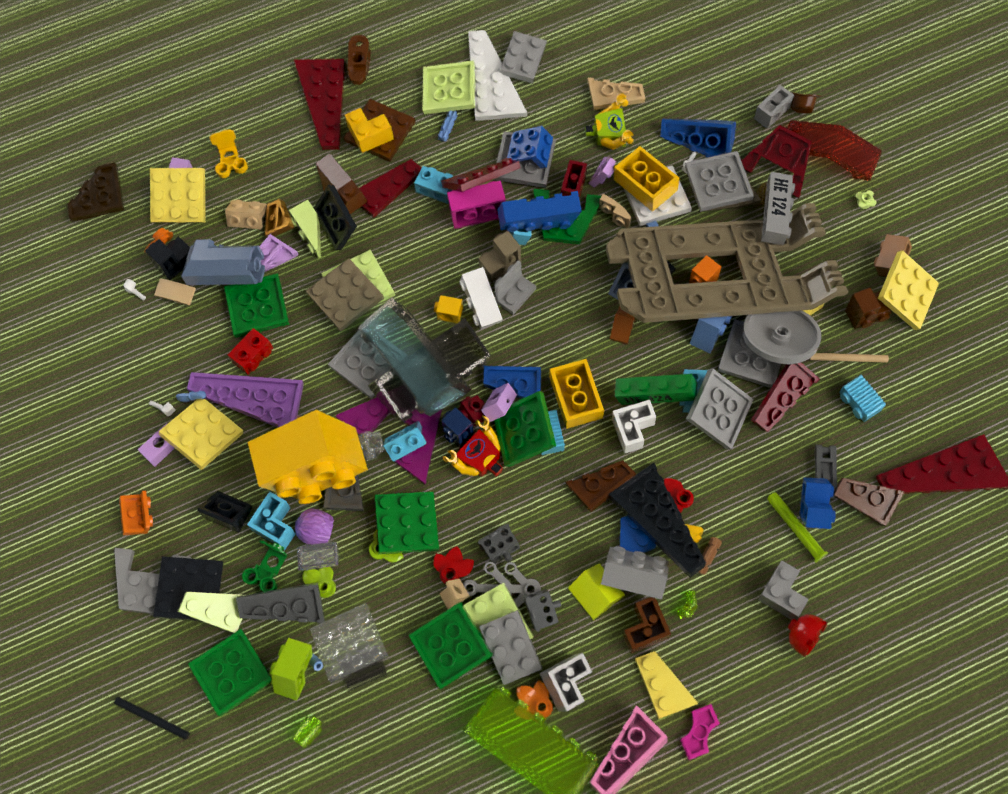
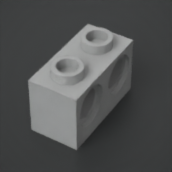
[754,85,794,129]

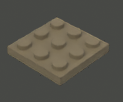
[306,258,384,332]

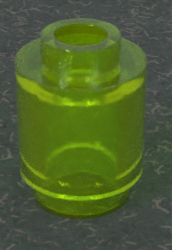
[292,715,323,748]

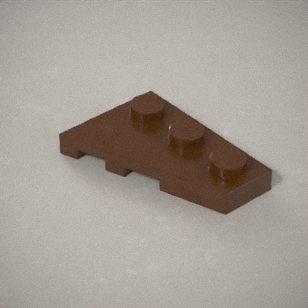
[565,460,636,512]

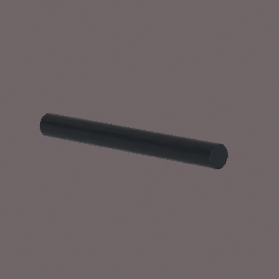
[114,697,190,740]

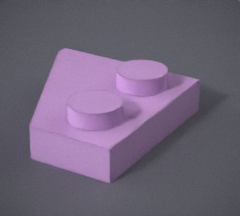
[589,157,616,187]
[259,234,298,272]

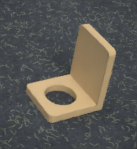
[440,579,469,609]

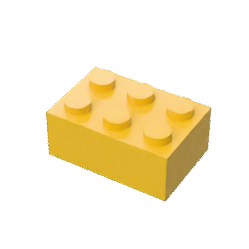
[614,146,679,212]
[550,359,604,429]

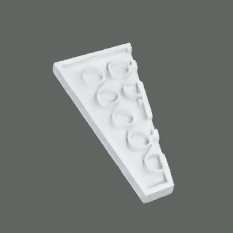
[468,30,527,121]

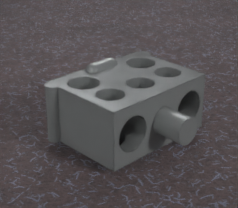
[478,524,520,563]
[523,589,561,632]

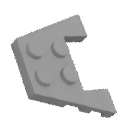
[114,548,192,614]

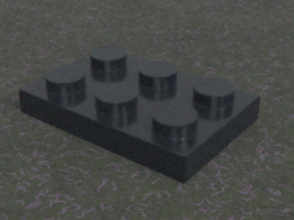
[314,185,357,250]

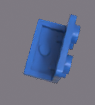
[507,126,553,169]

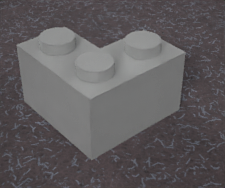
[758,560,809,620]
[539,653,592,712]

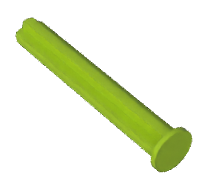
[767,492,828,563]

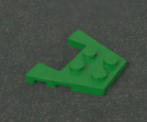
[533,189,601,245]

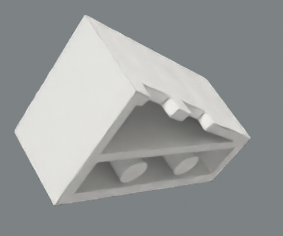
[459,267,503,329]

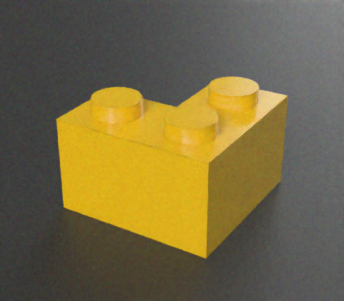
[345,108,394,153]

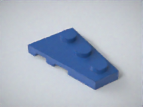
[483,366,541,399]

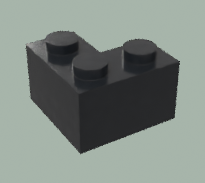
[145,236,190,280]

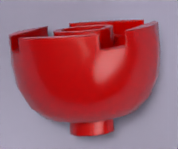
[787,614,828,657]

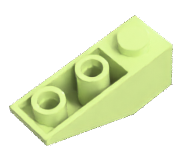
[289,200,321,258]

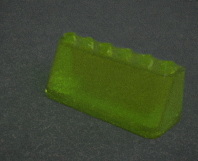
[463,686,600,794]

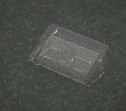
[297,541,339,571]

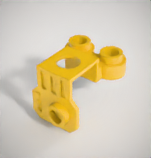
[209,130,248,178]

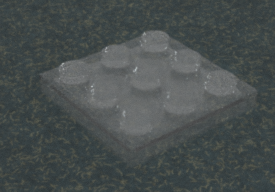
[310,603,388,683]

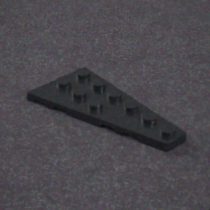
[609,463,706,578]

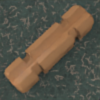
[698,537,722,575]

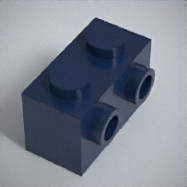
[442,407,474,449]

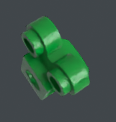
[242,540,287,592]

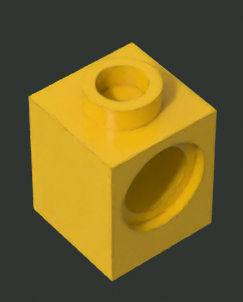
[434,295,463,324]

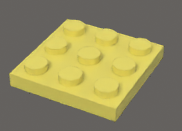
[150,168,205,223]
[878,251,939,330]
[159,399,243,470]

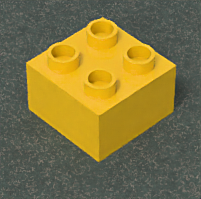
[248,410,368,504]

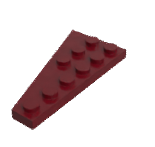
[294,59,345,150]

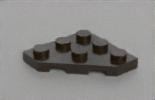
[67,162,124,222]

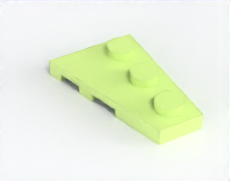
[178,592,243,633]

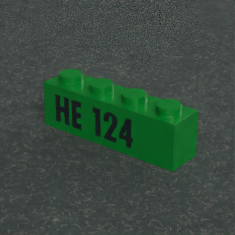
[615,374,697,405]

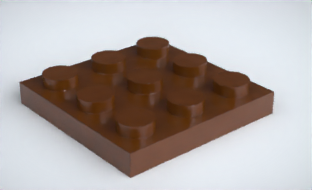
[344,99,416,162]

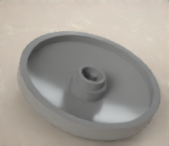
[743,310,821,364]

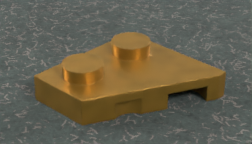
[265,199,294,237]

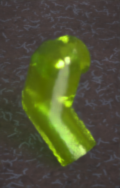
[677,590,697,619]

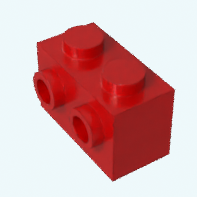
[228,328,273,375]

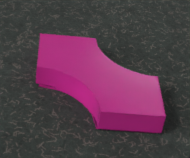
[680,704,720,761]

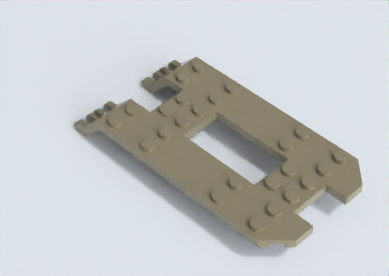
[606,203,848,323]

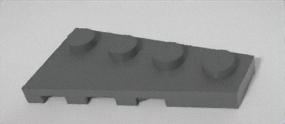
[236,582,325,624]

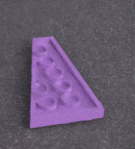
[187,372,304,427]

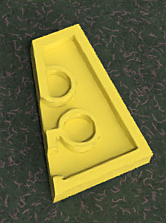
[635,651,699,719]

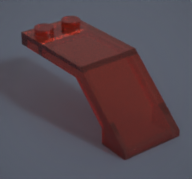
[787,120,882,181]

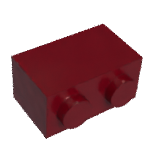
[561,160,587,199]

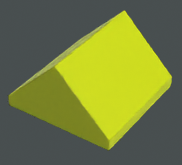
[568,563,625,620]

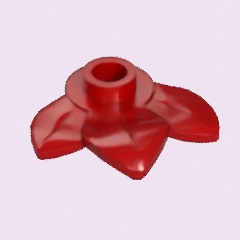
[664,478,694,513]
[433,546,474,585]

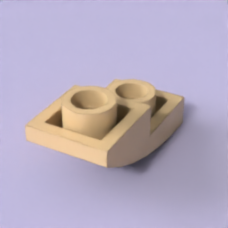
[599,194,631,228]
[154,278,196,305]

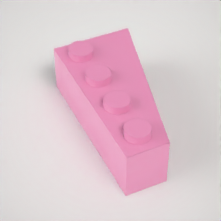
[590,705,667,794]

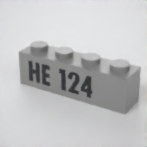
[761,172,795,245]

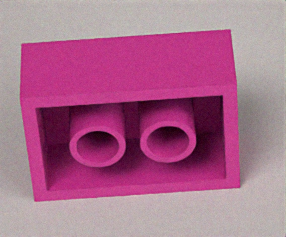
[447,181,506,229]

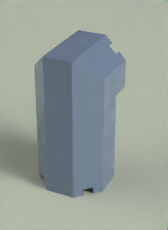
[181,239,265,285]

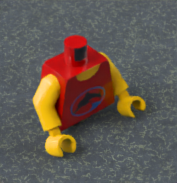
[443,416,503,477]

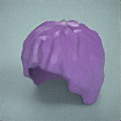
[295,508,334,546]

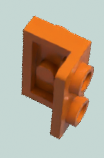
[119,491,153,536]

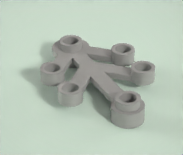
[463,562,541,607]

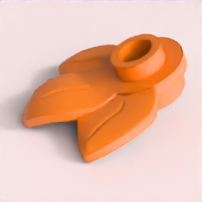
[144,228,173,253]
[514,680,553,720]

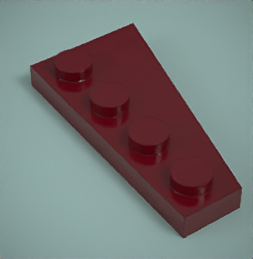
[441,158,520,192]
[359,159,422,218]

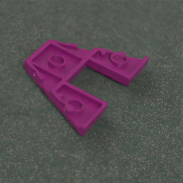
[336,381,443,485]

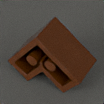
[845,287,892,329]
[623,597,671,654]

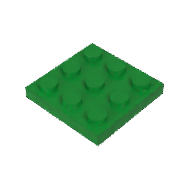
[224,273,290,338]
[494,391,556,467]
[374,492,439,555]
[408,602,493,689]
[188,629,272,717]

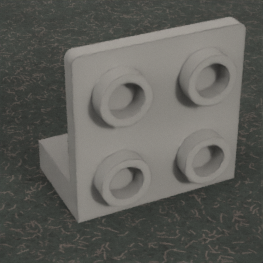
[494,261,536,315]

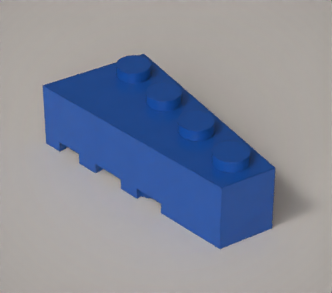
[497,191,582,232]

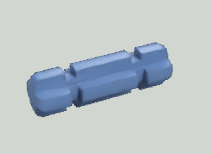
[438,110,457,142]

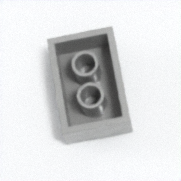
[601,546,670,599]

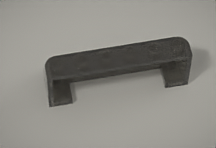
[368,318,491,422]

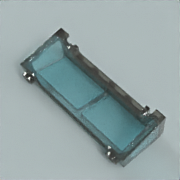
[358,297,472,416]

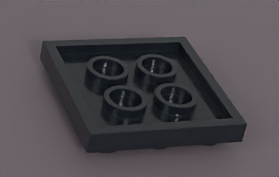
[153,556,224,621]

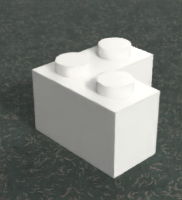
[612,400,656,454]

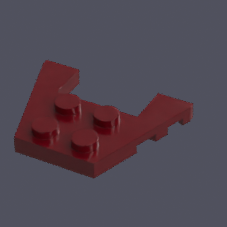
[741,125,812,198]

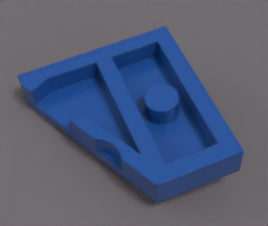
[620,516,656,553]

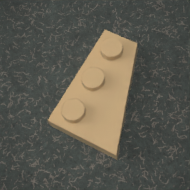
[588,77,645,110]

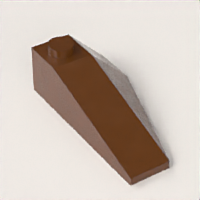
[316,153,367,215]

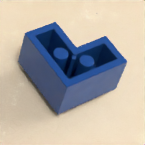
[799,477,836,529]

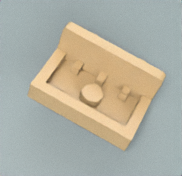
[225,200,267,229]

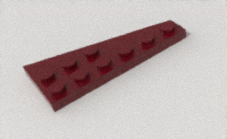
[876,434,1008,494]

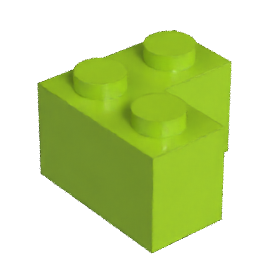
[270,638,313,701]

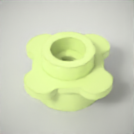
[856,190,876,209]

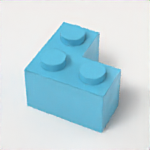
[247,492,296,550]

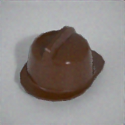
[790,92,822,114]

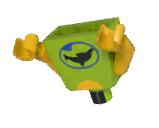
[585,93,634,150]

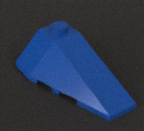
[661,119,736,158]

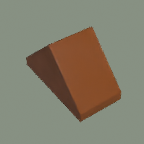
[609,307,636,345]

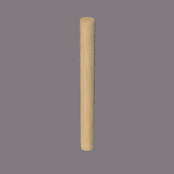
[810,353,889,363]

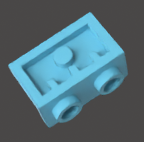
[383,421,426,461]

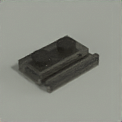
[338,646,388,691]

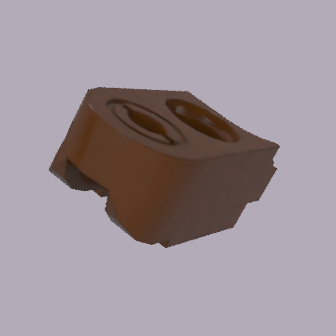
[348,35,371,85]

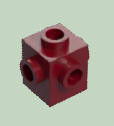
[458,395,485,427]

